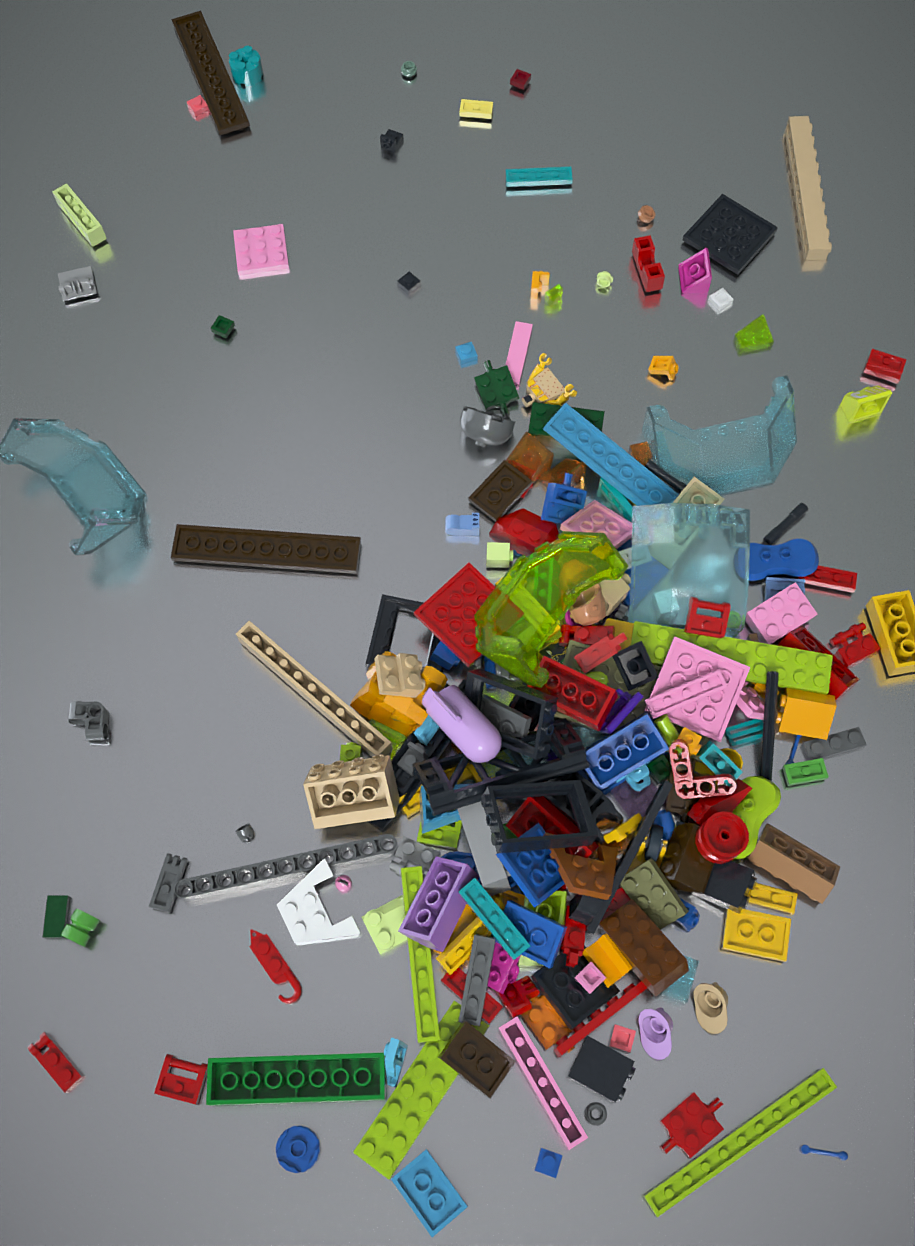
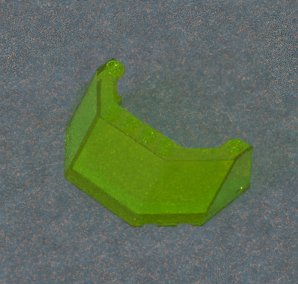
[474,531,629,688]

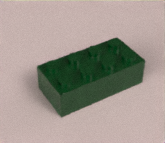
[527,402,605,449]

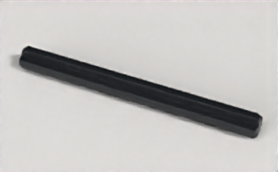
[760,671,779,781]

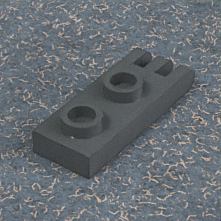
[149,853,188,913]

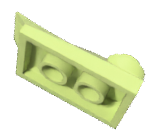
[361,895,407,955]

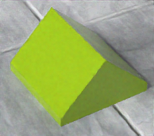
[524,891,567,925]

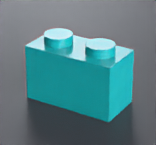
[696,740,743,787]

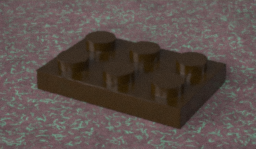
[468,459,532,522]
[438,1020,516,1098]

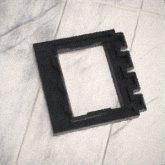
[365,594,444,673]

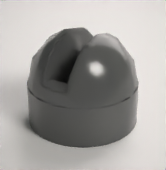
[235,823,253,841]

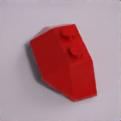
[489,508,564,562]

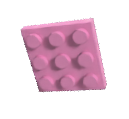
[233,224,289,275]
[560,500,639,558]

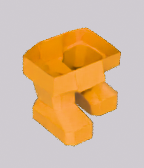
[350,651,448,737]

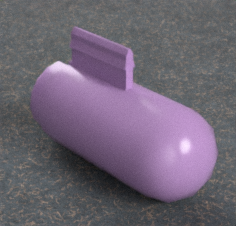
[422,685,502,763]

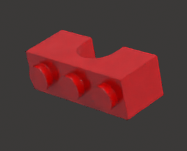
[632,235,665,292]

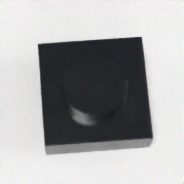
[397,271,421,295]

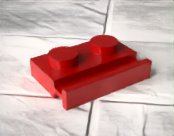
[863,349,907,384]

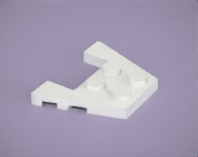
[277,858,360,943]

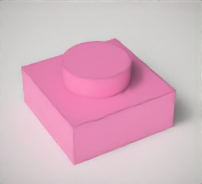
[575,962,606,994]

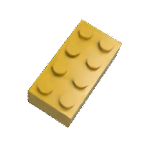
[866,590,915,676]

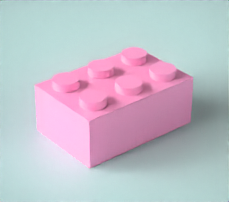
[743,582,818,645]

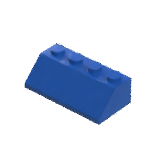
[585,711,669,790]

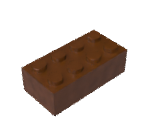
[599,899,689,997]

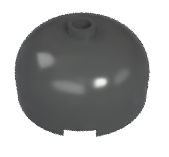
[460,406,516,447]

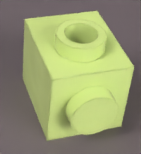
[486,542,513,568]

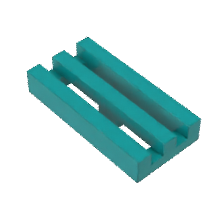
[725,719,764,748]

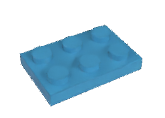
[391,1149,468,1238]

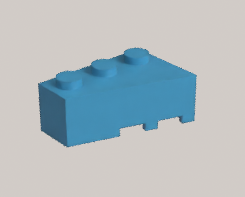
[419,784,471,834]

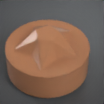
[638,205,655,223]

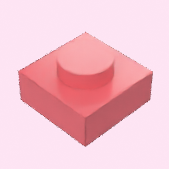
[187,95,209,117]
[609,1024,636,1053]

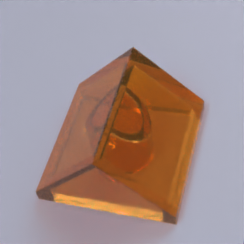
[506,432,554,483]
[539,458,587,488]

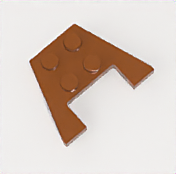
[543,832,618,900]

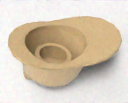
[694,982,728,1034]

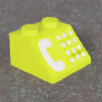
[840,386,892,422]

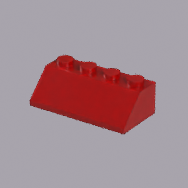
[777,625,860,701]

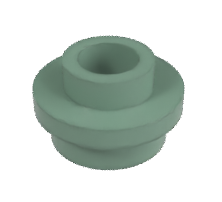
[401,61,417,77]

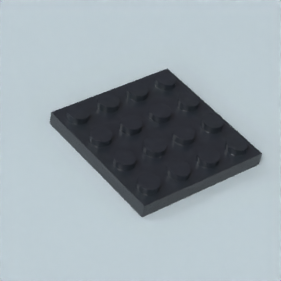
[682,194,778,275]

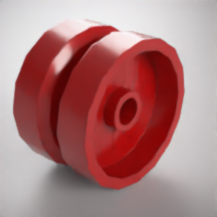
[695,811,749,864]

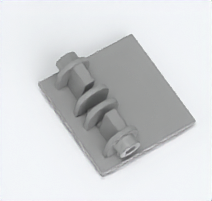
[58,266,97,301]

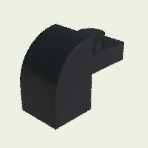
[569,894,603,926]

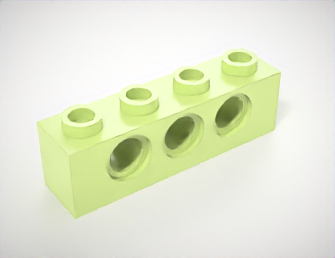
[52,183,107,247]

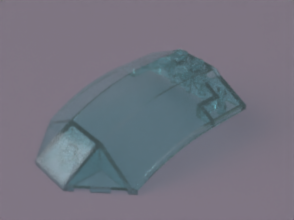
[628,503,750,638]

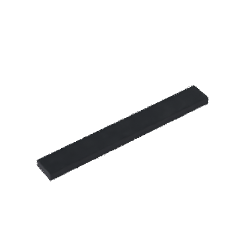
[586,781,673,934]

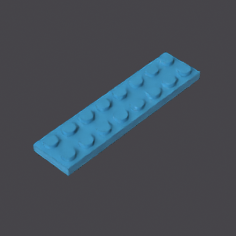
[543,403,679,522]

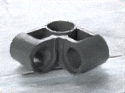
[68,701,109,741]

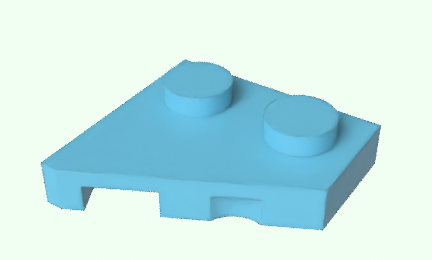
[384,1038,408,1087]

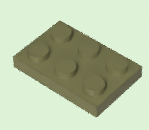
[621,858,689,930]

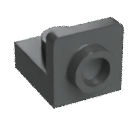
[397,741,428,776]

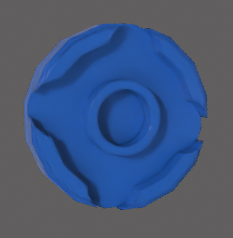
[276,1125,321,1173]

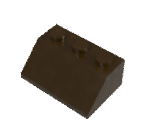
[659,821,714,894]

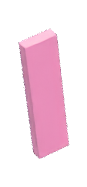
[505,321,533,386]
[644,669,728,719]

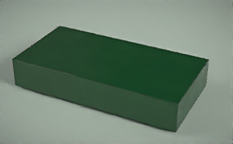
[42,895,70,939]

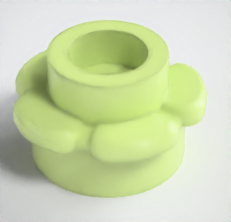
[597,271,613,288]

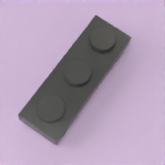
[802,727,867,760]

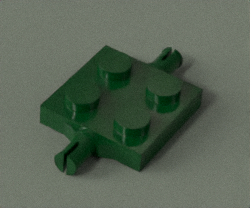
[474,360,519,417]

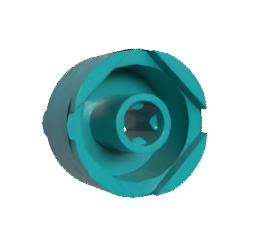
[229,46,263,86]

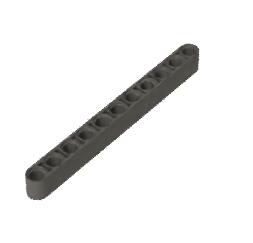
[174,834,398,902]

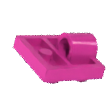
[466,942,521,994]

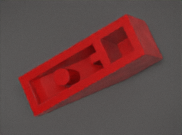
[687,779,752,825]

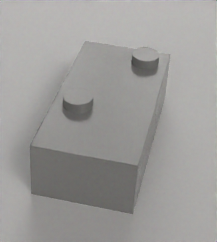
[458,802,511,897]

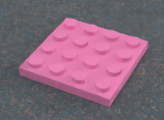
[644,637,750,742]

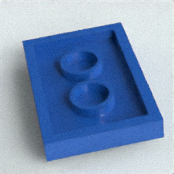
[494,900,567,968]

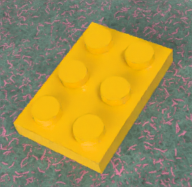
[721,909,791,962]

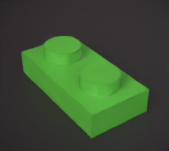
[782,758,829,786]

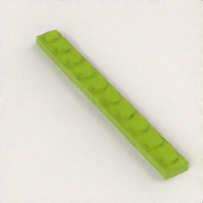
[643,1068,837,1217]

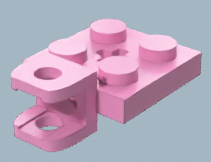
[736,681,765,720]

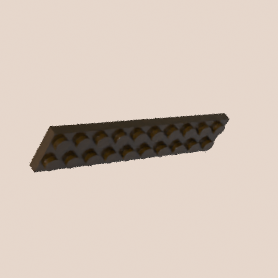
[171,10,250,135]
[170,524,361,574]

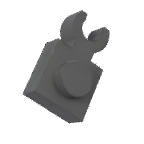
[614,604,629,622]

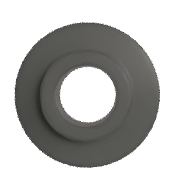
[585,1102,607,1126]

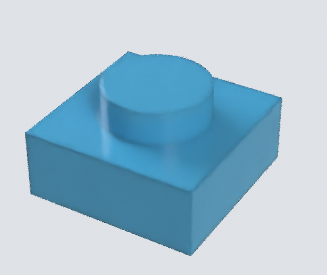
[455,342,478,364]

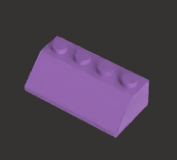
[398,856,479,952]

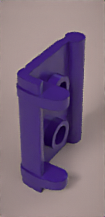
[600,688,643,734]

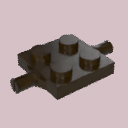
[664,758,710,823]

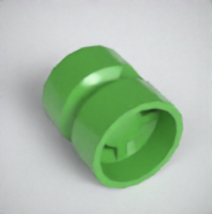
[61,908,100,947]

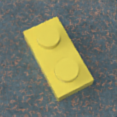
[459,99,493,119]

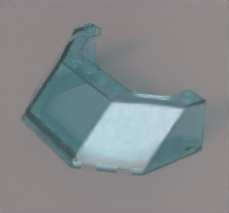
[642,376,797,495]
[0,418,146,555]

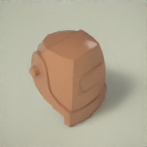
[569,581,606,626]

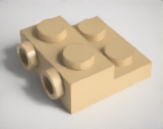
[374,653,425,698]

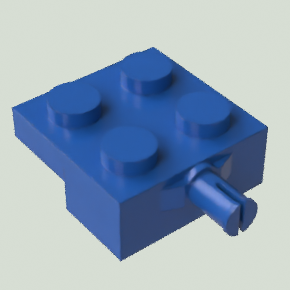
[541,473,587,524]

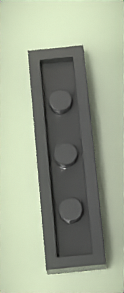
[458,934,496,1027]

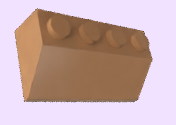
[748,823,840,904]

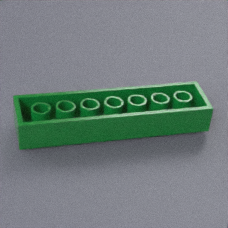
[206,1053,386,1106]

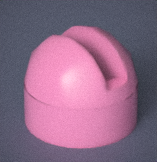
[335,875,352,892]

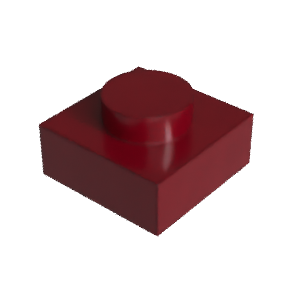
[510,69,531,90]

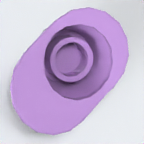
[638,1007,673,1060]

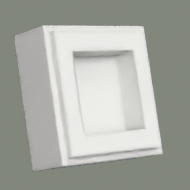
[708,288,734,311]

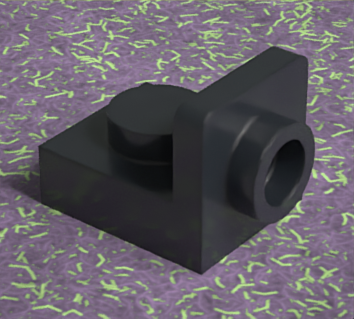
[380,129,404,152]

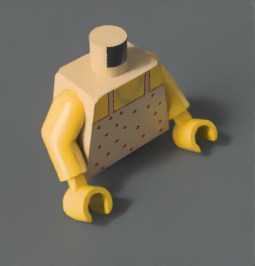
[522,353,577,407]

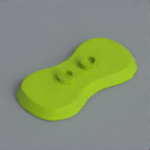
[732,776,781,859]

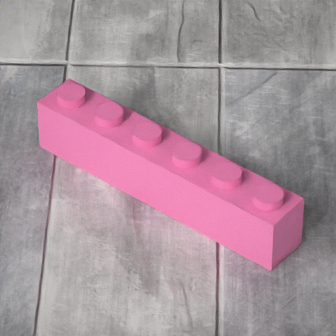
[498,1016,588,1150]

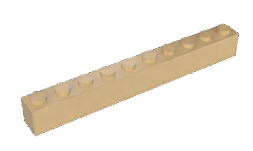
[786,116,832,261]
[236,621,393,757]

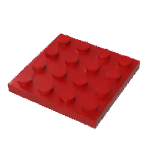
[414,563,524,667]

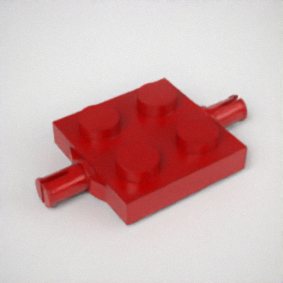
[660,1092,724,1159]

